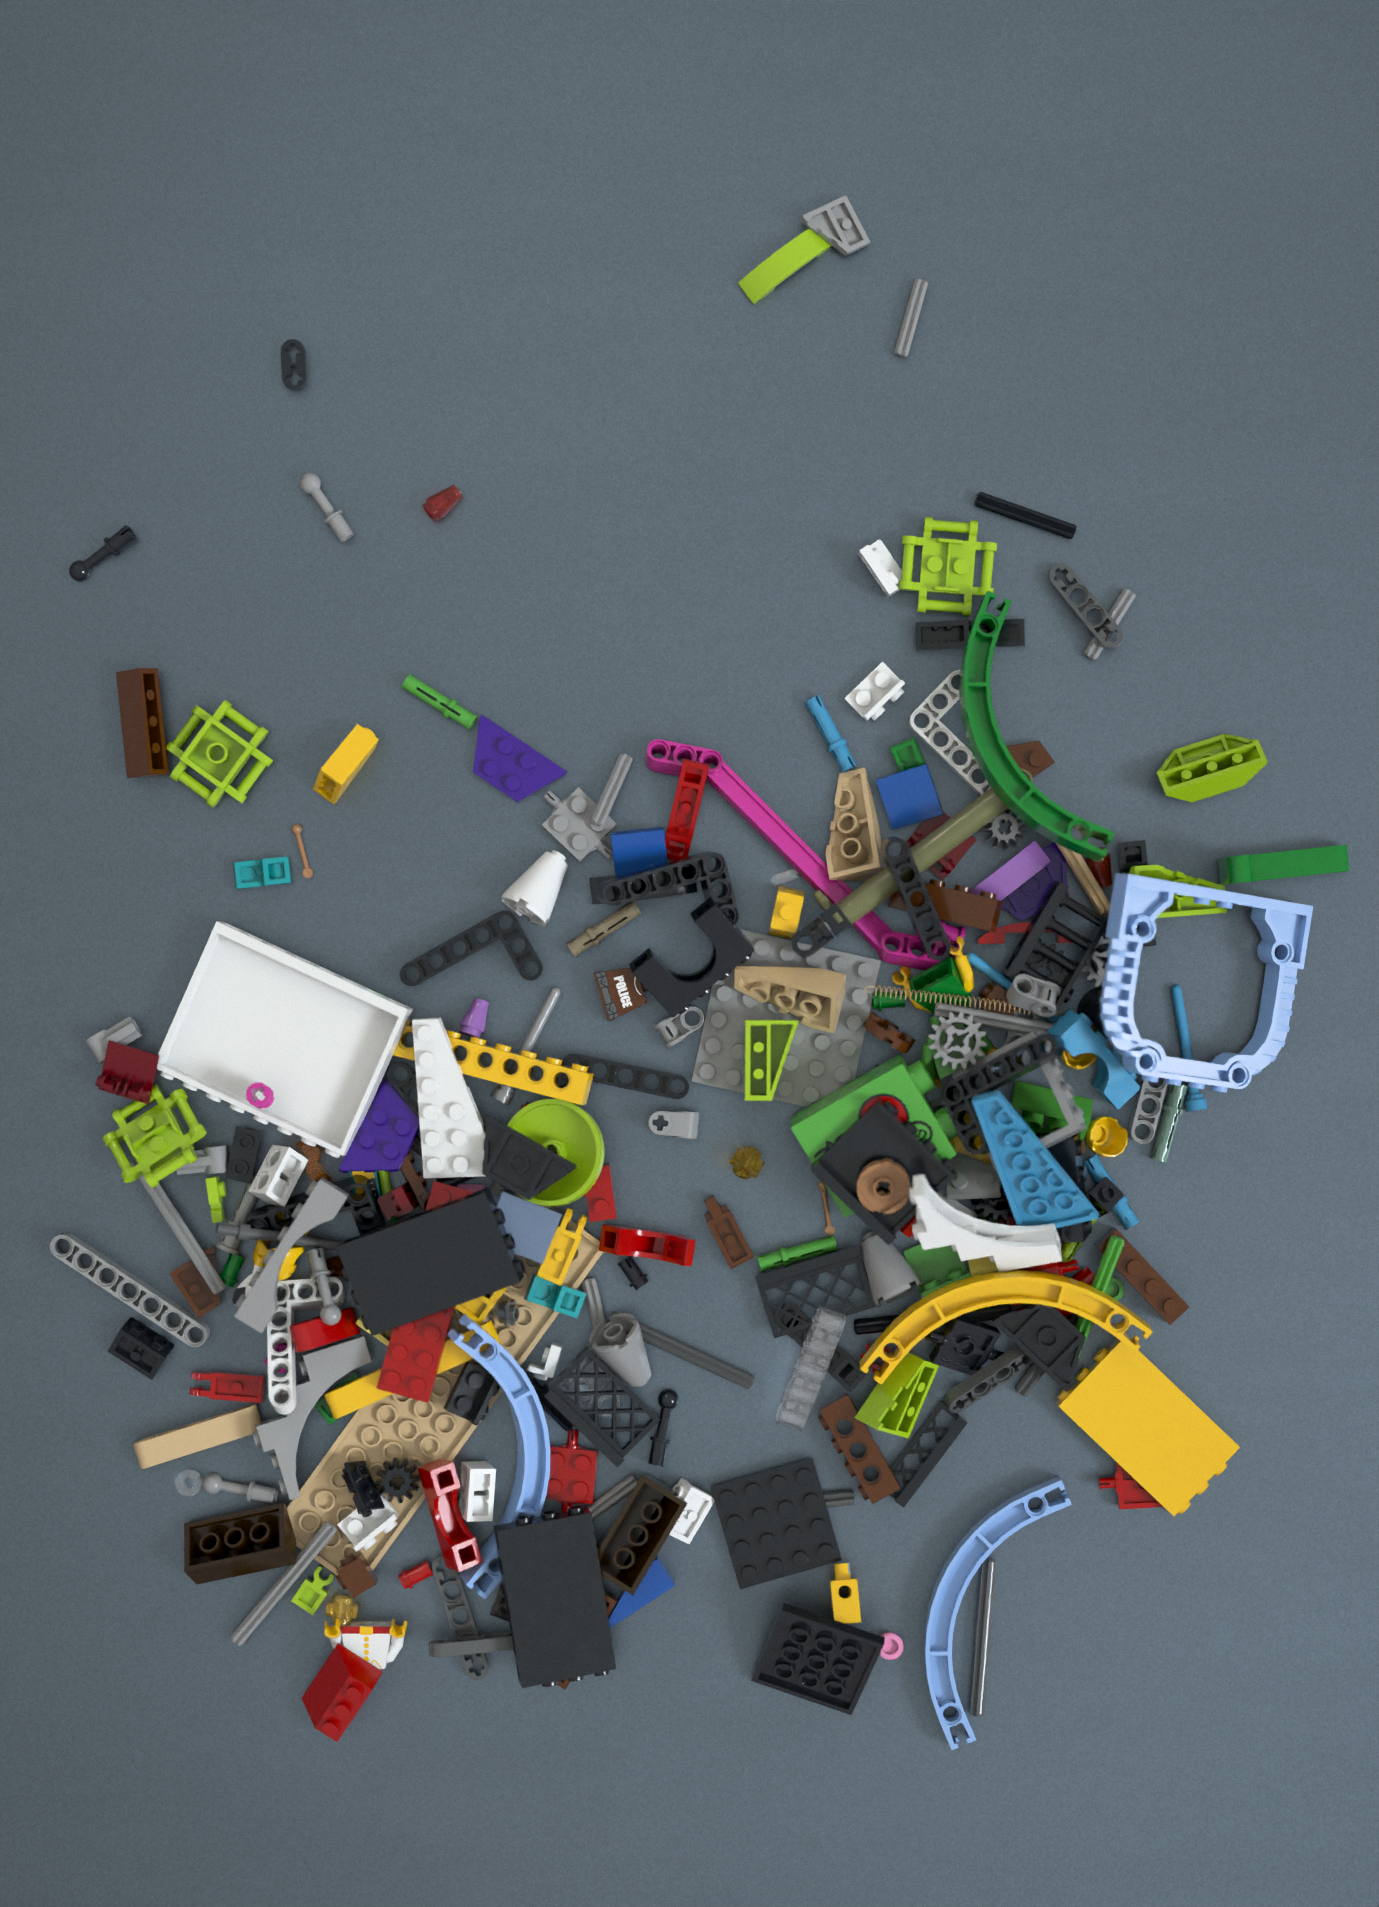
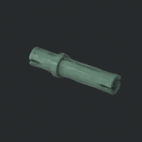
[1150,1084,1188,1163]

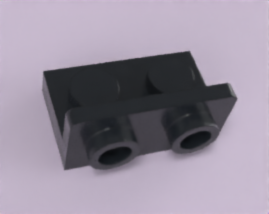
[108,1317,174,1380]
[443,1361,500,1426]

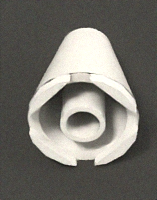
[501,850,568,927]

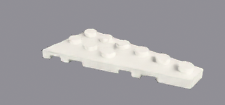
[412,1018,485,1178]

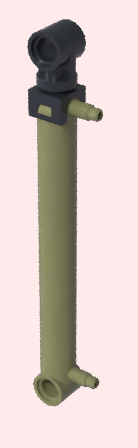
[792,769,1033,958]

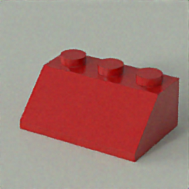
[301,1643,383,1742]

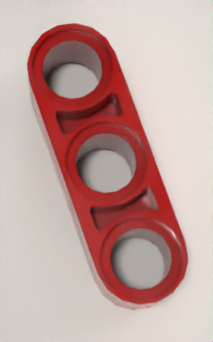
[289,1307,360,1352]

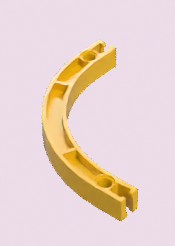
[859,1270,1153,1385]

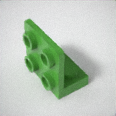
[903,1243,971,1298]

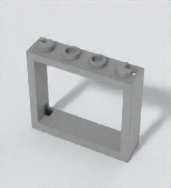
[951,1031,1087,1171]

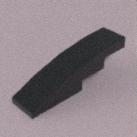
[916,619,1026,649]

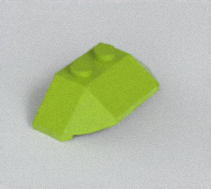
[1157,734,1268,802]

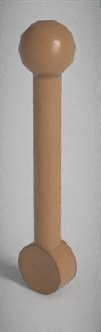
[291,824,313,878]
[818,1181,835,1236]

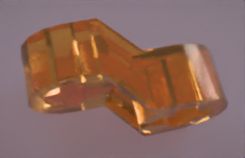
[296,1139,332,1182]

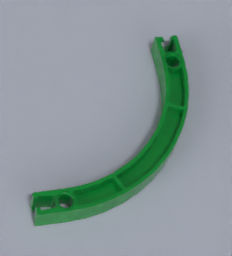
[959,590,1115,863]

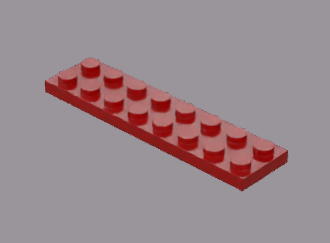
[376,1181,475,1403]

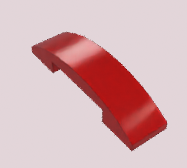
[665,758,710,860]
[976,922,1073,944]

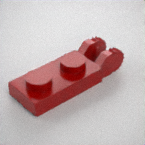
[190,1371,266,1403]

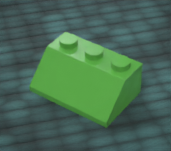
[1008,1081,1093,1140]

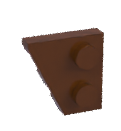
[170,1246,221,1318]

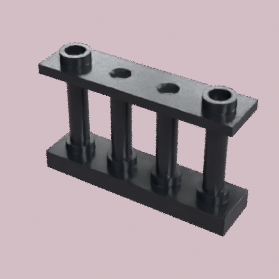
[1002,880,1109,1006]

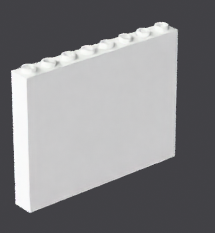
[157,921,413,1158]

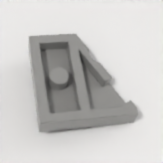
[800,195,870,256]
[947,1152,1001,1200]

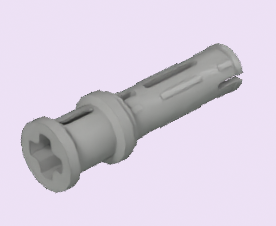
[216,1175,258,1255]

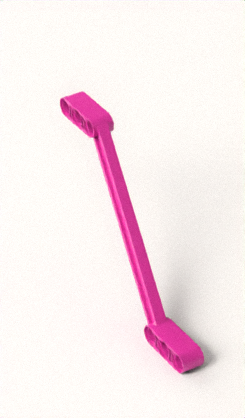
[645,739,956,970]

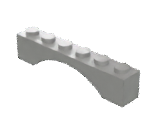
[234,1177,349,1334]

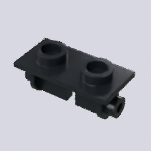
[225,1126,262,1184]
[342,1461,385,1518]

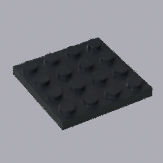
[711,1457,842,1589]
[751,1603,885,1715]

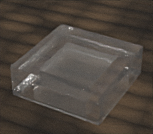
[770,869,798,887]

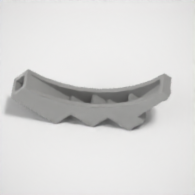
[252,1335,372,1500]

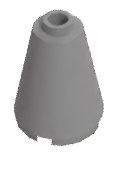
[860,1231,923,1308]
[589,1313,651,1387]

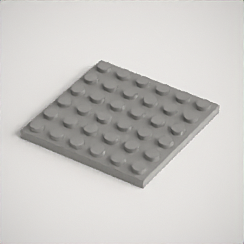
[691,930,881,1107]

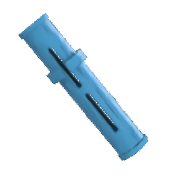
[805,695,857,773]
[1083,1154,1140,1230]

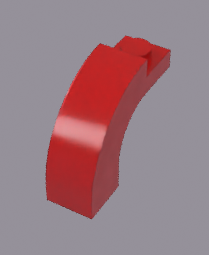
[599,1224,696,1266]

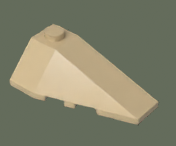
[825,767,887,881]
[734,966,846,1034]

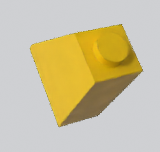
[313,724,379,805]

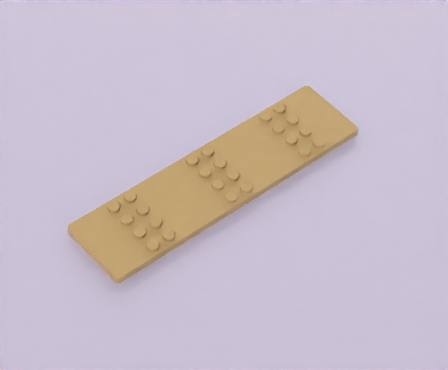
[287,1193,603,1575]

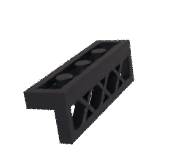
[890,1400,968,1508]

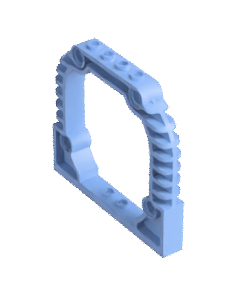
[1100,873,1313,1093]

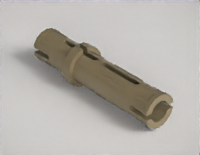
[566,901,641,957]

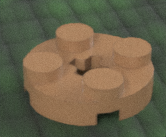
[857,1158,910,1214]

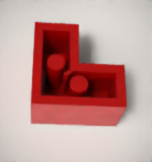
[583,1163,617,1222]

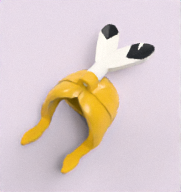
[232,1212,310,1304]

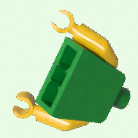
[892,936,974,1013]

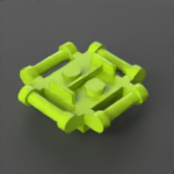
[898,517,997,616]
[166,700,273,808]
[102,1084,207,1188]

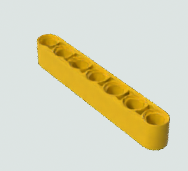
[324,1320,502,1419]

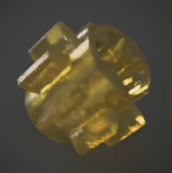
[729,1146,765,1179]
[326,1595,359,1625]

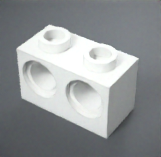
[248,1145,308,1207]
[458,1461,496,1522]

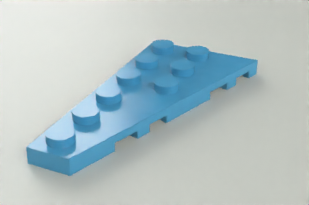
[972,1090,1099,1228]

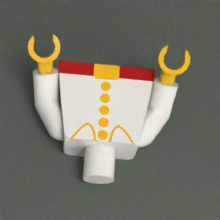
[324,1619,407,1669]

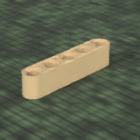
[133,1404,262,1469]

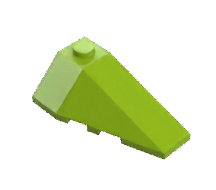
[1128,865,1227,918]

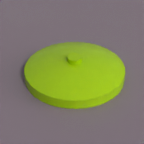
[507,1099,604,1206]

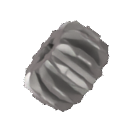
[981,809,1027,850]

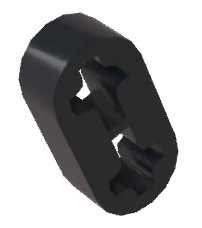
[281,339,307,392]

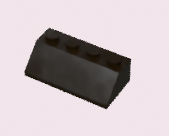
[597,1473,688,1595]
[184,1503,296,1585]

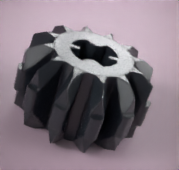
[375,1457,420,1503]

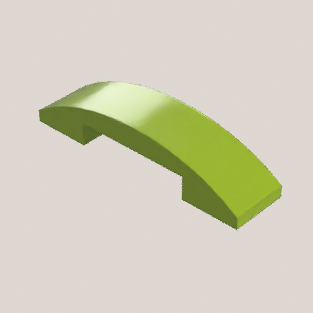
[738,228,832,305]

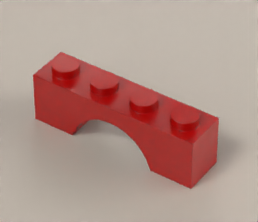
[417,1458,482,1572]

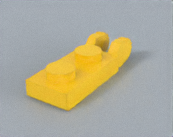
[536,1208,588,1286]

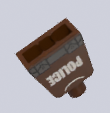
[593,968,648,1022]

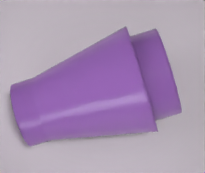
[459,998,489,1038]

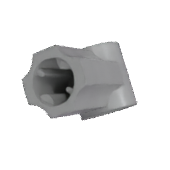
[85,1016,143,1064]
[176,1145,228,1175]

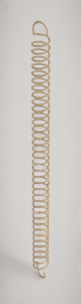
[864,985,1063,1018]

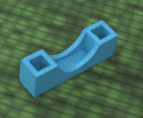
[1047,1009,1141,1110]

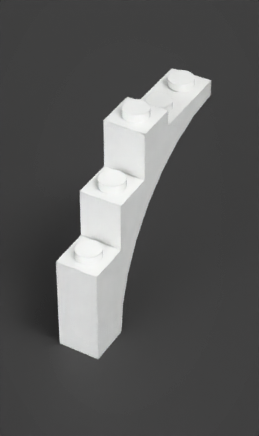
[909,1174,1062,1272]

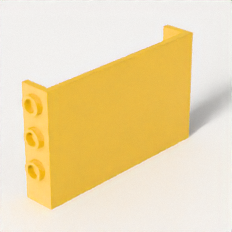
[1056,1338,1240,1516]

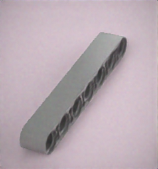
[50,1233,210,1347]

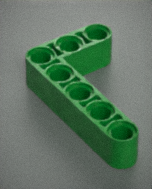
[1218,845,1350,885]

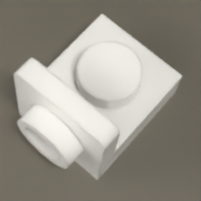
[527,1342,563,1380]

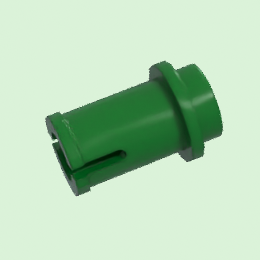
[872,990,905,1011]
[219,1253,245,1287]

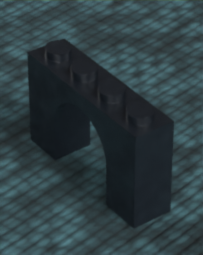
[629,897,755,1018]
[1034,1132,1092,1242]

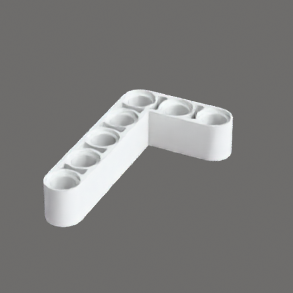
[908,670,991,796]
[267,1277,347,1415]

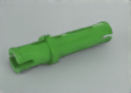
[401,674,478,730]
[757,1235,838,1272]

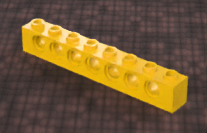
[393,1020,594,1105]

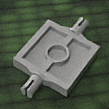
[542,787,617,863]

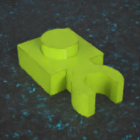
[205,1175,226,1223]
[291,1564,335,1615]

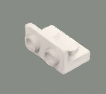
[858,540,902,598]
[844,661,905,721]
[670,1478,715,1544]
[337,1489,399,1552]

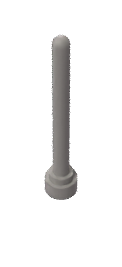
[490,987,561,1105]

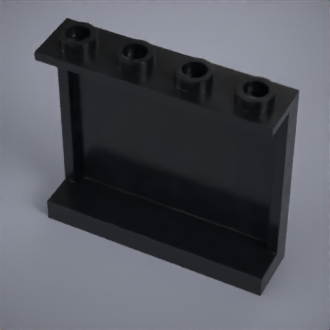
[811,1098,957,1245]

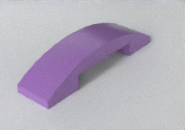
[970,840,1051,901]

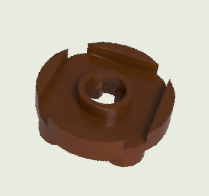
[863,1012,916,1054]

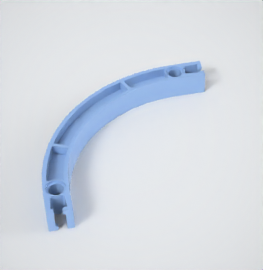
[447,1314,550,1599]
[923,1476,1072,1750]

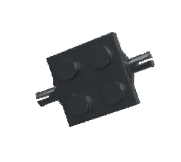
[925,1316,1004,1375]

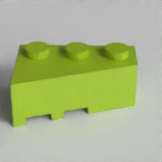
[745,1019,799,1101]
[854,1351,939,1439]

